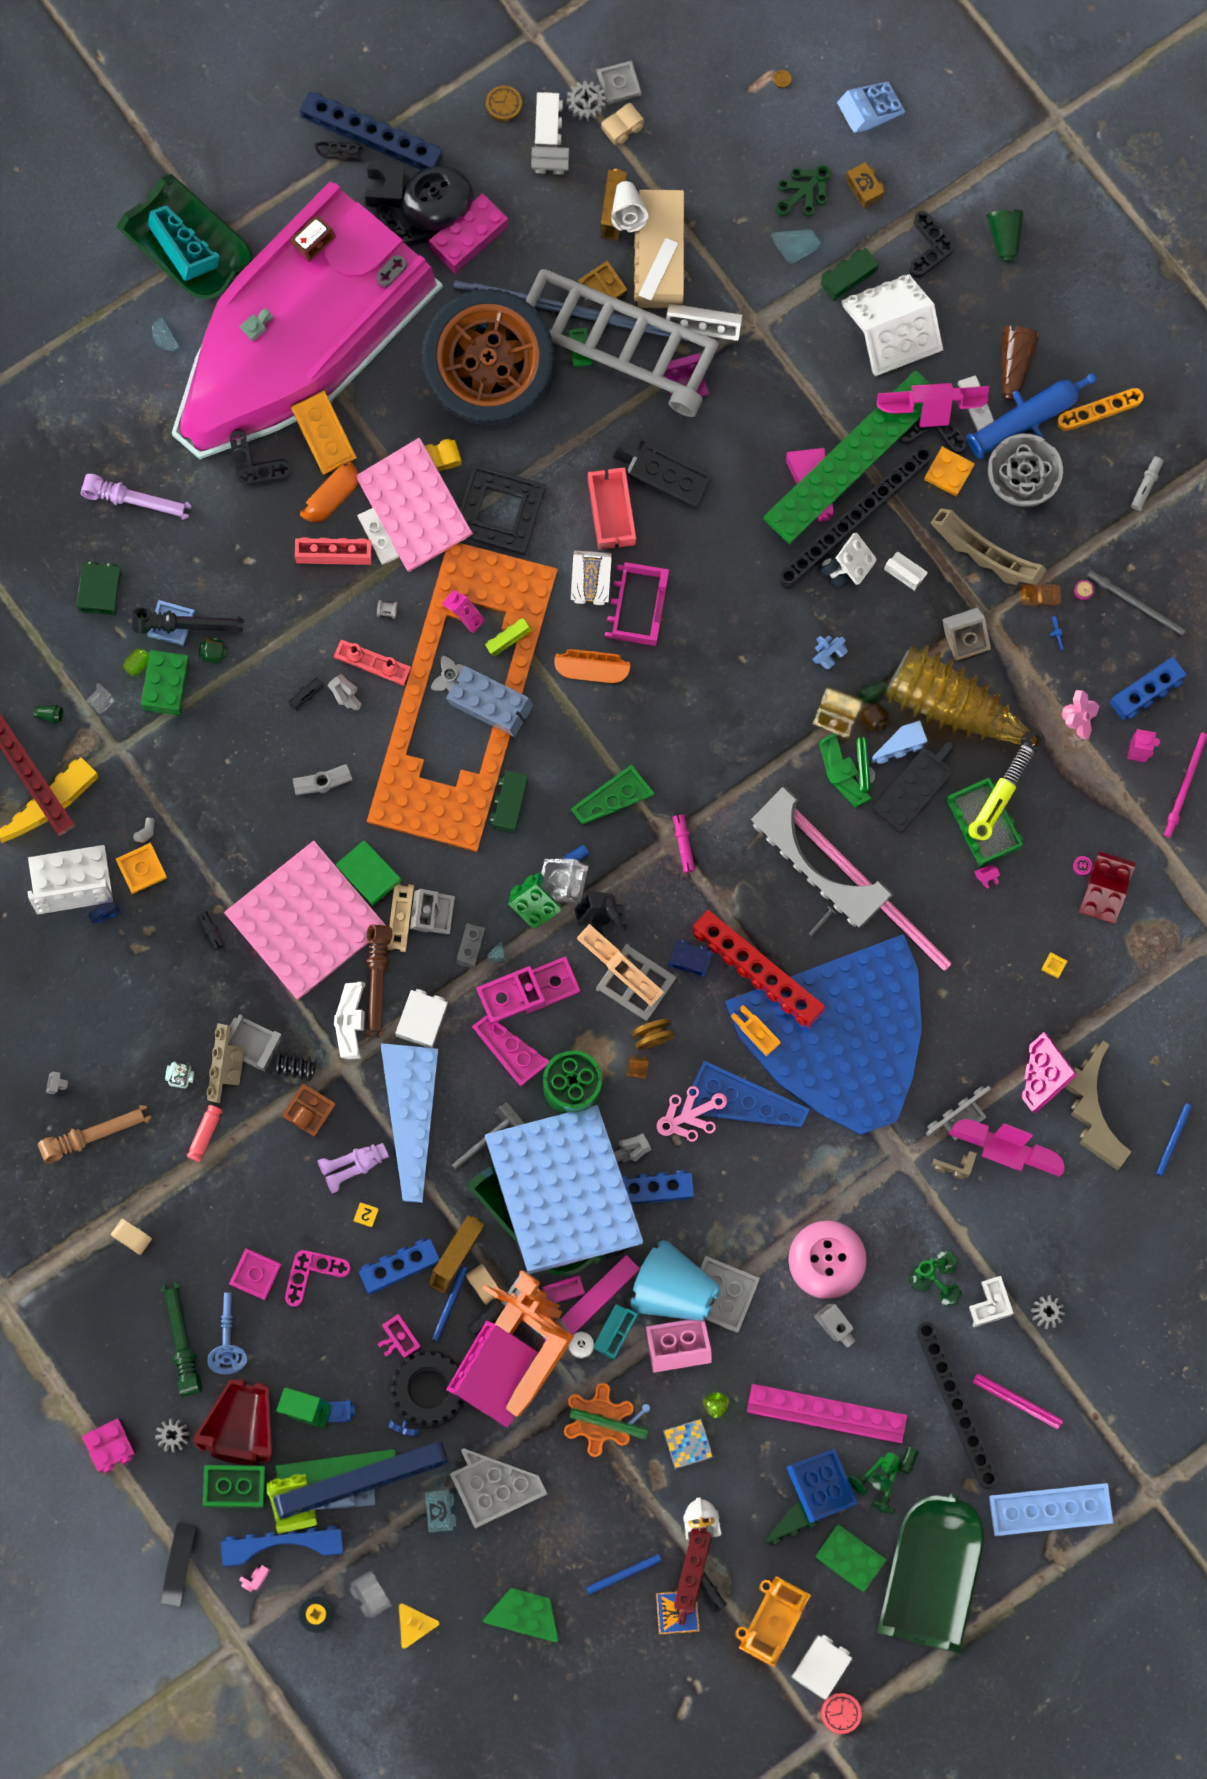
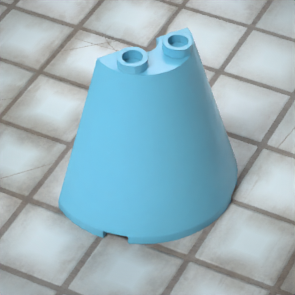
[631,1240,721,1321]

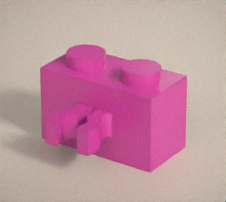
[377,1314,421,1359]

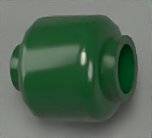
[198,638,227,664]

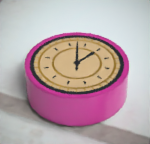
[1074,580,1094,600]

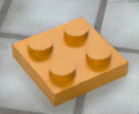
[924,446,975,497]
[116,843,167,894]

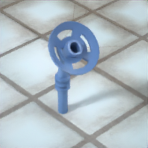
[207,1293,247,1375]

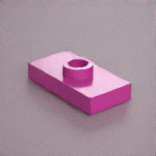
[542,1275,585,1304]

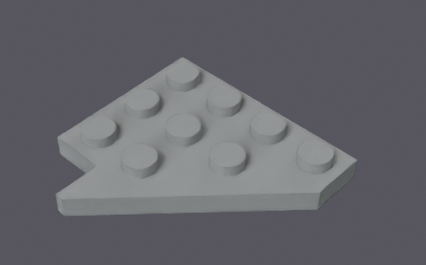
[450,1448,547,1529]

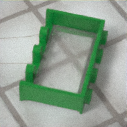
[946,778,1024,867]

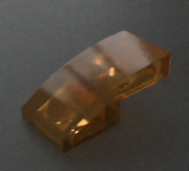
[1020,584,1062,606]

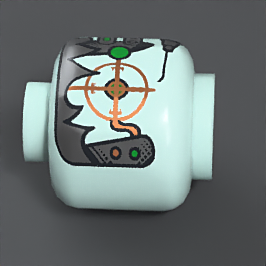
[165,1062,195,1088]

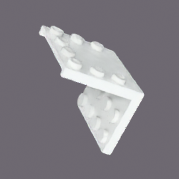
[841,275,943,376]
[27,845,113,914]

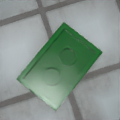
[335,841,402,905]

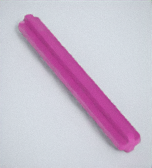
[973,1374,1063,1429]

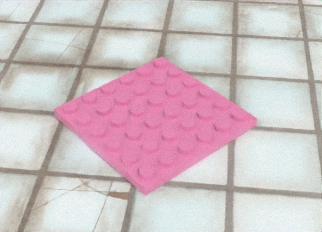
[224,841,386,1001]

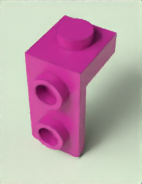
[442,590,485,633]

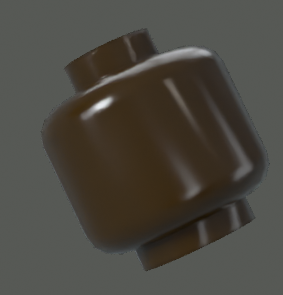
[860,703,889,731]

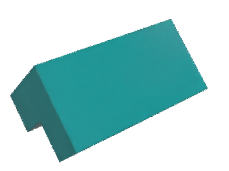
[593,1304,638,1360]

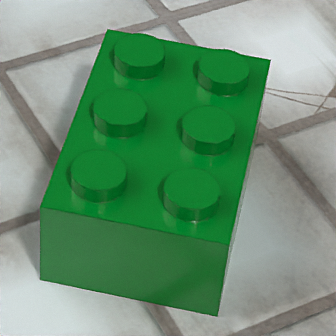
[141,650,190,716]
[203,1465,266,1508]

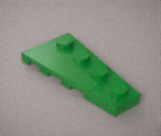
[571,764,654,825]

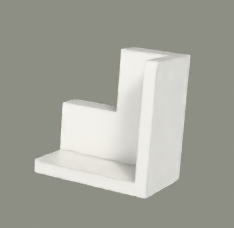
[969,1276,1013,1327]

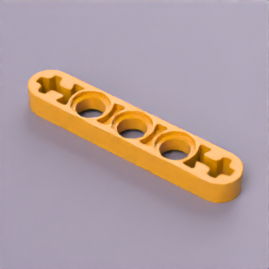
[1057,388,1144,431]

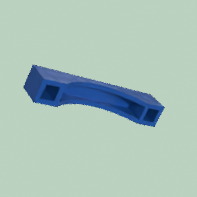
[221,1526,344,1567]

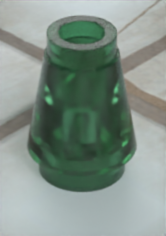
[859,682,888,704]

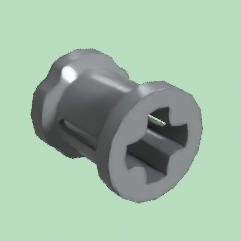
[377,600,398,619]

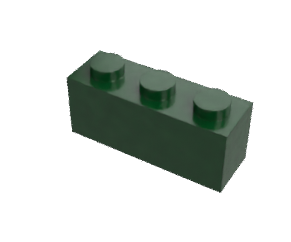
[820,248,879,301]
[490,770,528,834]

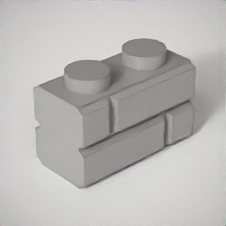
[531,147,569,175]

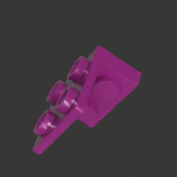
[664,353,709,397]

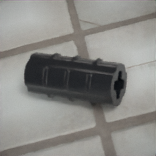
[468,1299,505,1337]

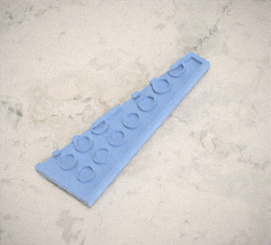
[381,1043,438,1203]

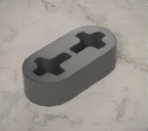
[377,255,406,288]

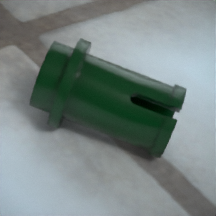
[899,1447,919,1474]

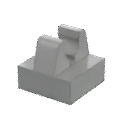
[46,1072,68,1094]

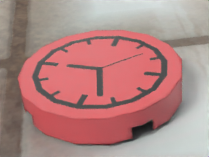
[821,1693,862,1734]

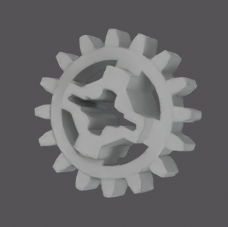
[567,81,606,121]

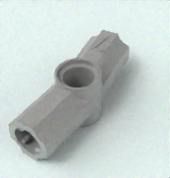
[293,764,352,795]

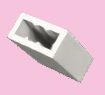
[395,989,448,1048]
[791,1635,852,1700]

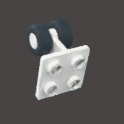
[818,533,877,588]

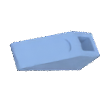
[871,721,928,764]

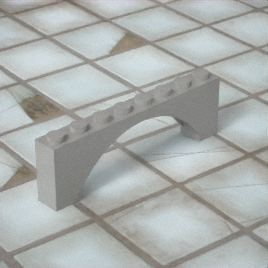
[751,787,894,927]

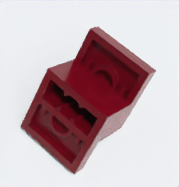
[1079,851,1136,924]

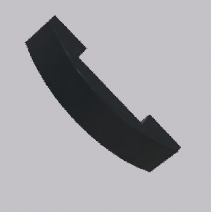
[161,1523,197,1607]

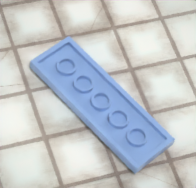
[989,1483,1113,1536]

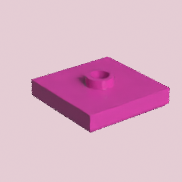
[229,1249,282,1300]

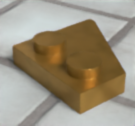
[578,261,628,299]

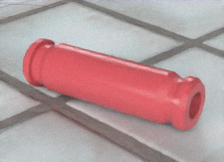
[187,1105,222,1162]

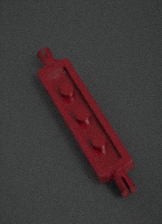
[673,1518,712,1626]

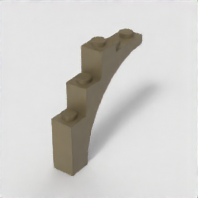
[931,508,1047,585]
[1064,1041,1131,1170]

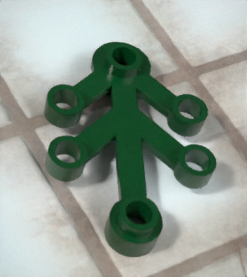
[776,165,832,217]

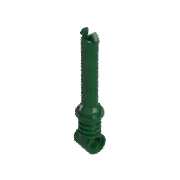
[161,1282,203,1398]

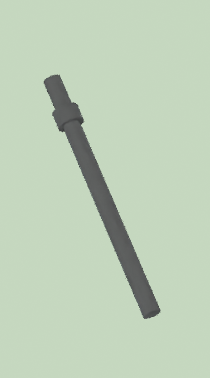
[1087,570,1186,636]

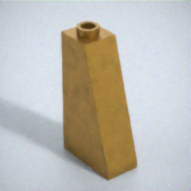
[600,169,627,241]
[428,1215,485,1295]

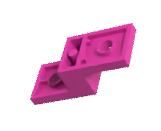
[476,956,581,1024]

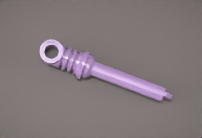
[80,474,191,520]

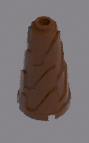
[1001,326,1040,401]

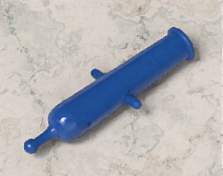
[966,373,1097,459]

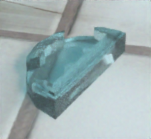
[152,316,179,351]

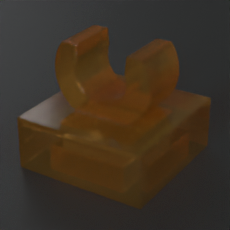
[626,1055,649,1079]

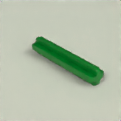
[856,737,871,792]

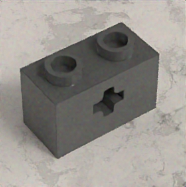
[456,923,486,969]

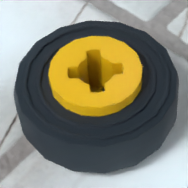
[298,1596,334,1633]

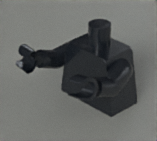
[574,891,628,937]

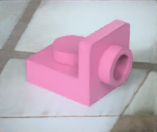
[239,1565,270,1592]

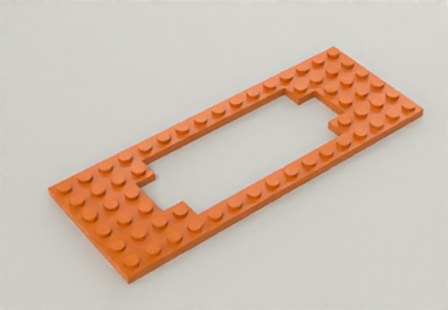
[367,543,558,852]

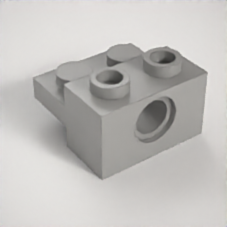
[409,889,455,935]

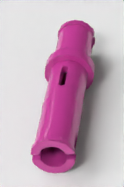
[673,815,696,873]

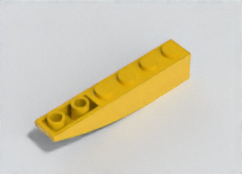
[0,757,99,843]

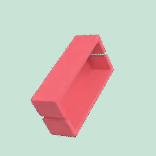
[587,467,636,550]

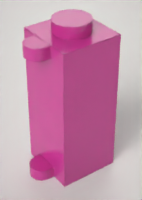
[1127,729,1160,763]

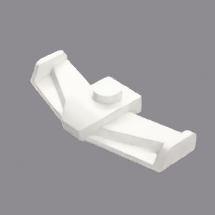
[334,982,366,1059]

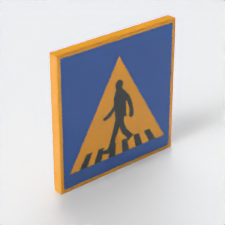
[656,1592,699,1634]

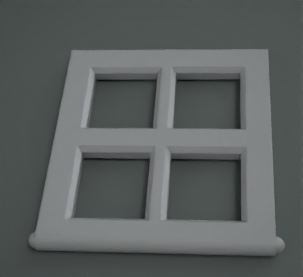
[596,944,677,1022]

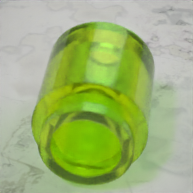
[122,648,149,676]

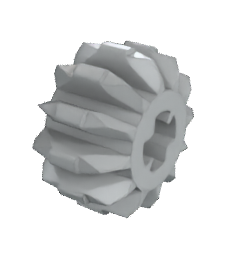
[1031,1295,1065,1329]
[155,1419,190,1453]

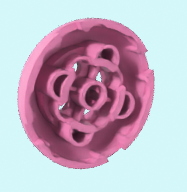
[789,1221,867,1299]

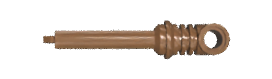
[38,1105,151,1164]

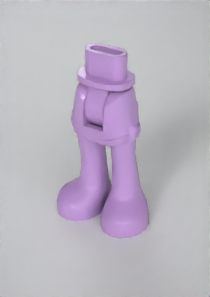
[317,1143,389,1194]

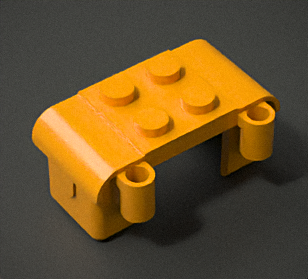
[735,1576,811,1667]

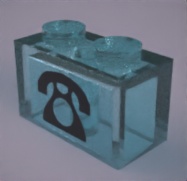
[425,1490,456,1534]

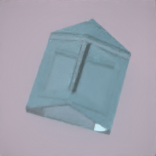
[487,943,505,963]

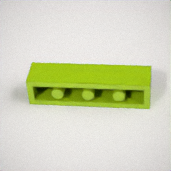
[485,618,533,657]

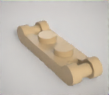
[387,883,414,952]

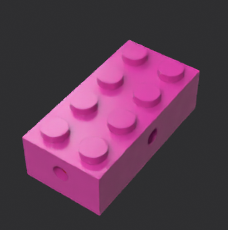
[429,193,508,274]

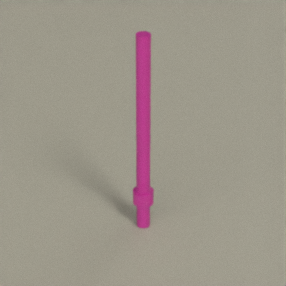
[1164,733,1207,838]

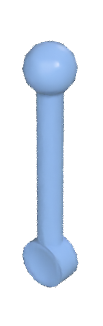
[627,1404,650,1424]

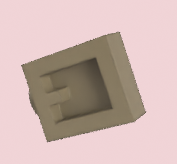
[931,1151,977,1179]

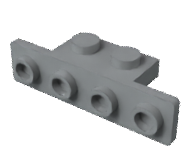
[926,1086,991,1141]

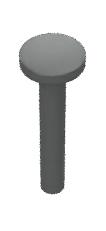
[808,906,837,937]

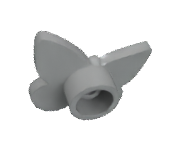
[431,656,464,692]

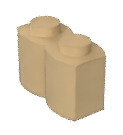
[601,103,644,145]

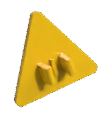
[399,1604,439,1648]

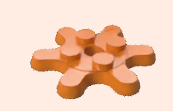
[564,1383,634,1457]

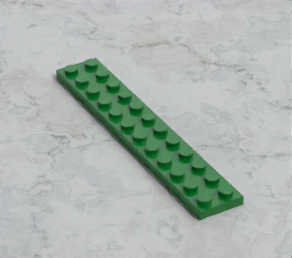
[763,370,930,544]

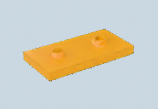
[290,390,357,475]

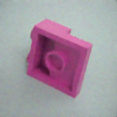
[82,1418,136,1474]

